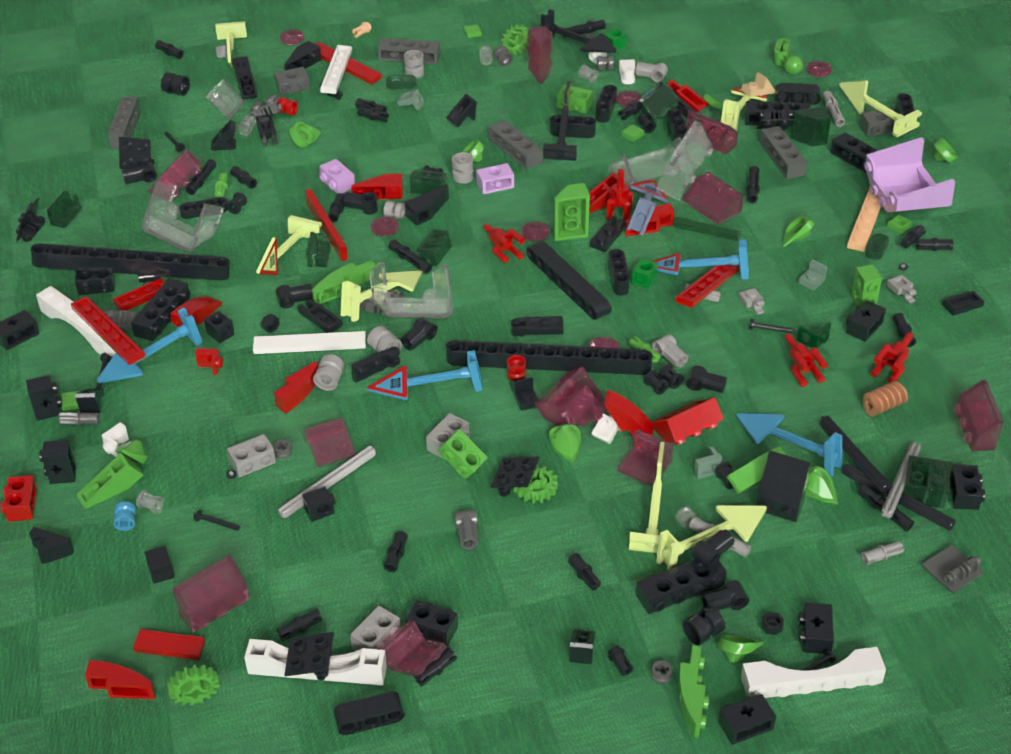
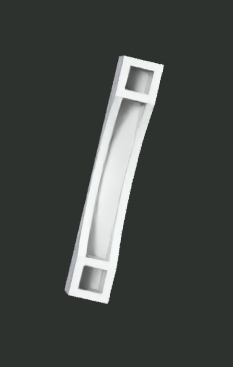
[36,286,116,357]
[244,639,387,685]
[741,647,886,698]

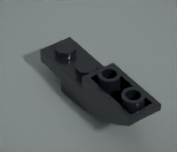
[232,56,258,100]

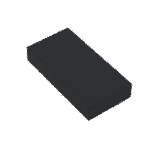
[942,291,985,316]

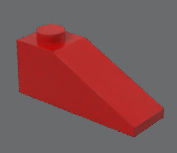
[589,172,617,213]

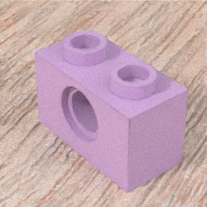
[319,159,355,194]
[476,163,514,194]

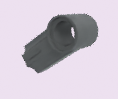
[455,509,478,550]

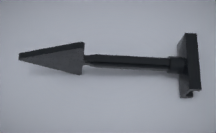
[541,9,616,53]
[544,81,577,161]

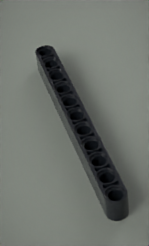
[31,243,230,280]
[446,340,653,375]

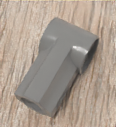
[636,62,668,82]
[652,334,689,368]

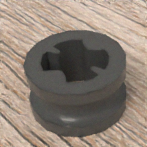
[273,439,292,459]
[651,660,672,684]

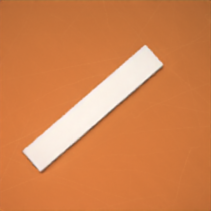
[321,45,352,94]
[253,331,366,354]

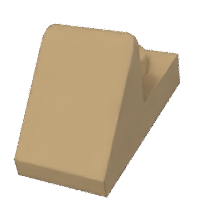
[741,72,775,97]

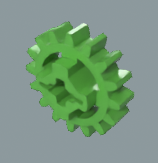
[501,24,532,56]
[514,464,558,504]
[167,665,220,706]

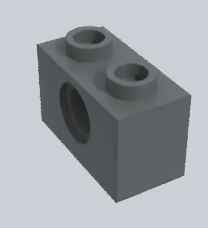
[274,67,310,95]
[859,108,895,136]

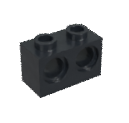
[75,270,116,295]
[949,464,985,510]
[406,600,458,647]

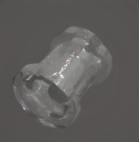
[479,46,493,65]
[578,65,599,83]
[238,115,256,136]
[136,490,165,514]

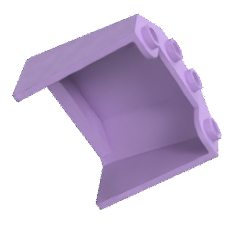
[864,137,955,212]

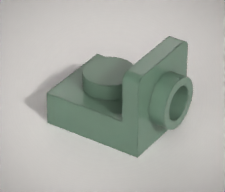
[397,89,424,110]
[798,260,827,291]
[694,446,722,479]

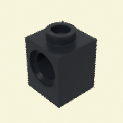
[204,311,235,343]
[302,486,336,522]
[144,546,175,584]

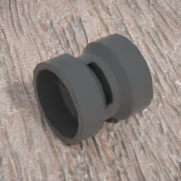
[494,46,513,66]
[597,55,614,71]

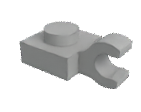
[887,275,917,304]
[738,288,765,315]

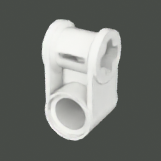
[619,59,635,84]

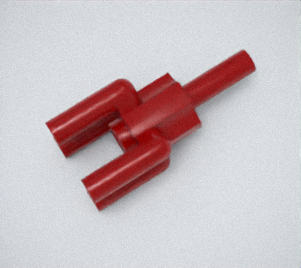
[606,169,633,221]
[483,224,525,263]
[870,332,914,383]
[785,334,828,387]

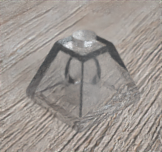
[205,79,244,119]

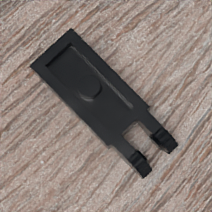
[255,114,277,147]
[590,216,626,252]
[297,299,343,333]
[511,316,563,337]
[351,347,400,383]

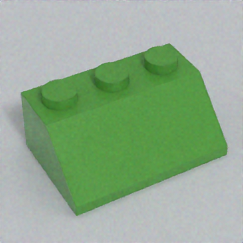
[554,183,590,241]

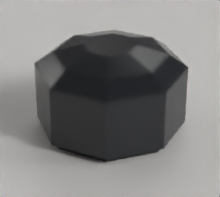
[261,314,280,333]
[762,612,784,635]

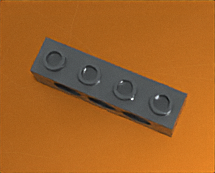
[378,38,440,64]
[108,96,141,149]
[489,120,543,170]
[760,126,807,179]

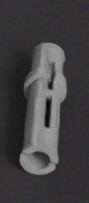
[822,91,845,127]
[689,516,751,558]

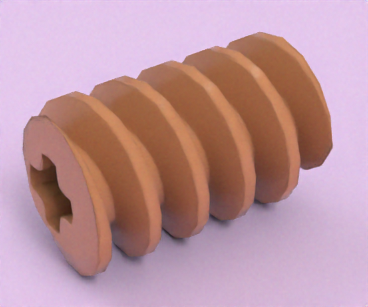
[862,381,908,417]

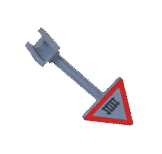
[627,180,669,236]

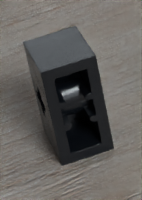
[846,300,886,342]
[0,310,40,351]
[26,375,62,421]
[39,440,77,484]
[799,602,834,654]
[718,694,776,745]

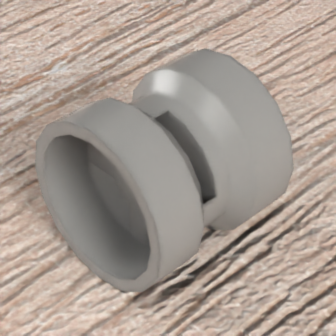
[384,200,405,220]

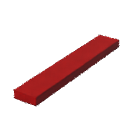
[316,42,382,84]
[305,189,348,261]
[675,264,740,309]
[71,296,146,365]

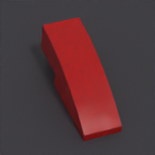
[660,79,709,112]
[625,203,674,237]
[170,296,222,327]
[274,361,318,414]
[604,390,654,443]
[85,660,156,700]

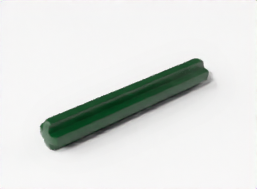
[673,217,740,241]

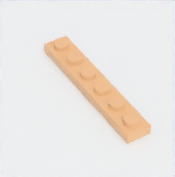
[847,186,882,252]

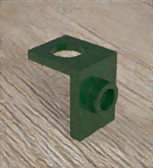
[797,322,831,348]

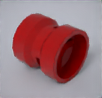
[277,97,298,116]
[507,355,526,381]

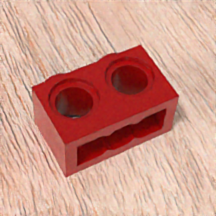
[1,475,37,522]

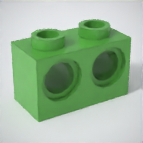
[557,84,593,114]
[851,264,882,306]
[437,428,488,479]

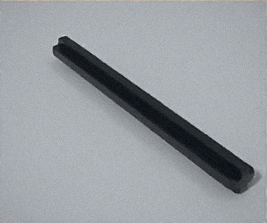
[820,416,892,494]
[842,464,956,530]

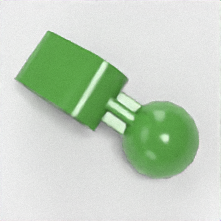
[774,38,803,75]

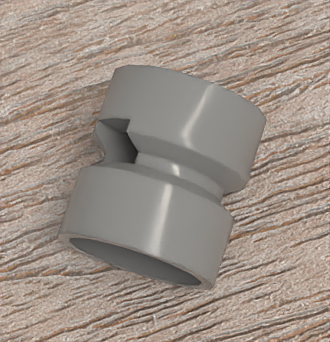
[404,50,424,79]
[452,152,474,184]
[367,326,402,352]
[313,354,345,391]

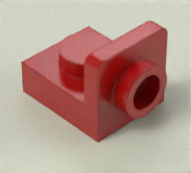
[195,348,223,375]

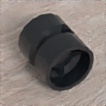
[161,72,190,96]
[682,605,726,646]

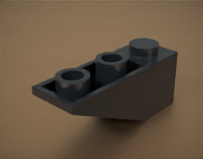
[284,41,322,70]
[404,184,449,226]

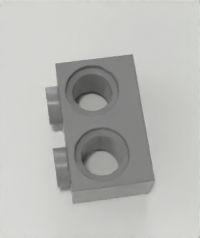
[426,413,470,458]
[227,434,276,477]
[350,606,401,651]

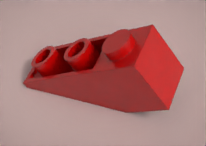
[351,174,403,199]

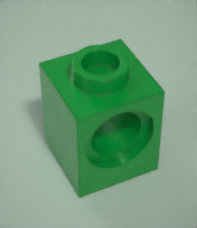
[603,28,627,51]
[632,258,658,289]

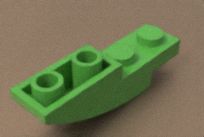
[312,260,376,304]
[678,645,709,738]

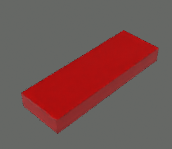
[112,278,165,310]
[133,629,206,660]

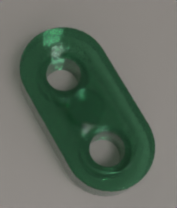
[386,75,417,90]
[865,233,889,260]

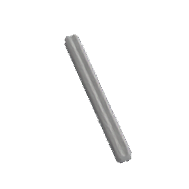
[881,442,921,518]
[278,446,376,518]

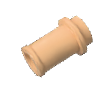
[352,22,371,38]

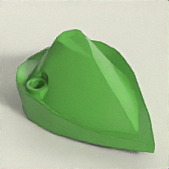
[289,122,321,148]
[934,138,958,163]
[461,139,484,162]
[783,216,814,247]
[549,424,581,464]
[115,439,149,464]
[805,466,838,505]
[717,635,764,663]

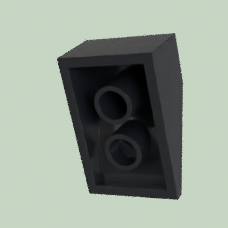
[757,451,811,522]

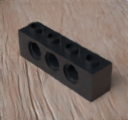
[745,101,811,127]
[830,132,879,173]
[131,278,191,341]
[636,559,727,614]

